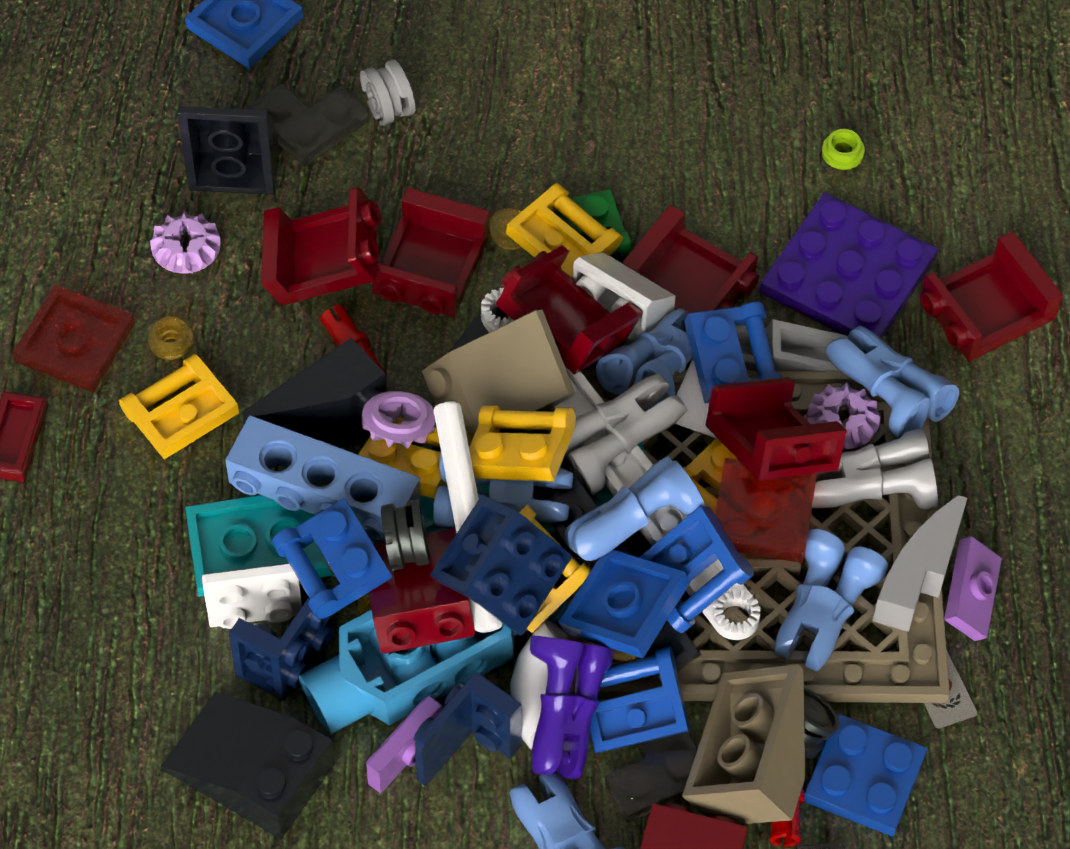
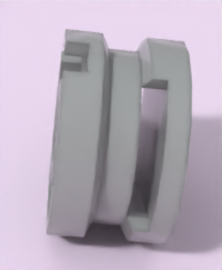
[360,59,415,126]

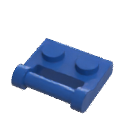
[684,302,782,404]
[272,498,393,619]
[639,506,754,633]
[590,646,691,753]

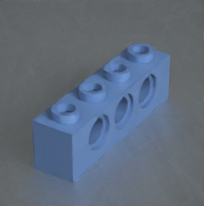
[225,415,421,542]

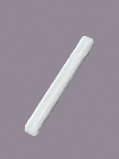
[433,401,502,633]

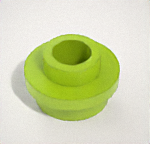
[822,129,865,170]

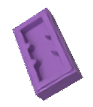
[944,536,1002,641]
[366,696,442,793]

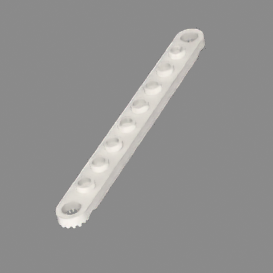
[481,288,761,640]

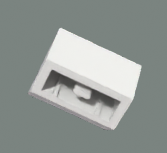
[573,252,676,347]

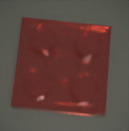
[12,285,135,393]
[715,458,817,563]

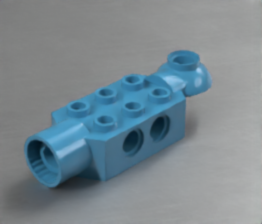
[298,574,569,735]

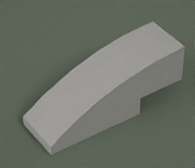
[735,319,848,371]
[873,495,967,632]

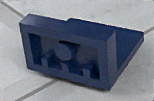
[430,495,571,635]
[229,583,335,701]
[414,672,522,786]

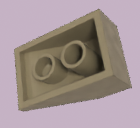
[422,309,576,442]
[682,664,805,825]

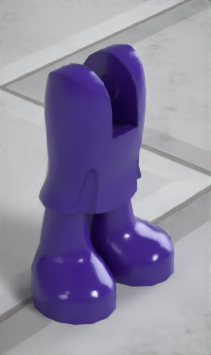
[530,635,615,779]

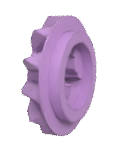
[150,210,221,273]
[807,382,880,449]
[362,391,436,449]

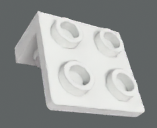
[202,564,302,629]

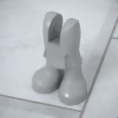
[546,373,687,496]
[801,428,938,510]

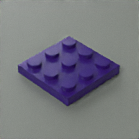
[760,192,938,339]

